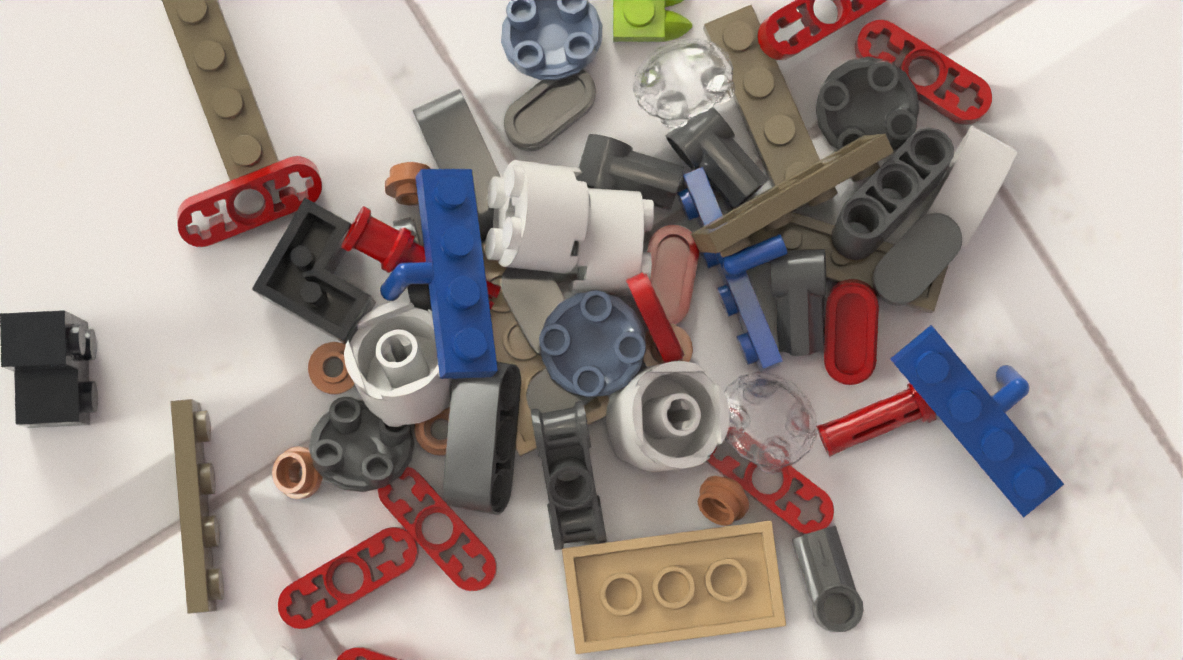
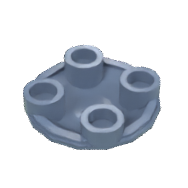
[501,0,603,80]
[539,290,646,397]

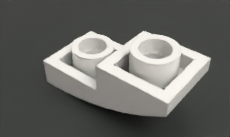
[919,125,1017,248]

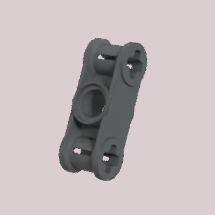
[530,401,607,551]

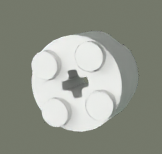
[485,160,589,274]
[568,188,654,296]
[344,301,452,427]
[606,361,730,472]

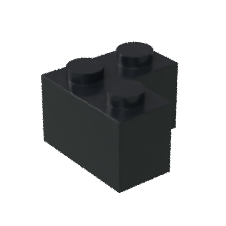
[252,198,376,344]
[0,310,98,428]

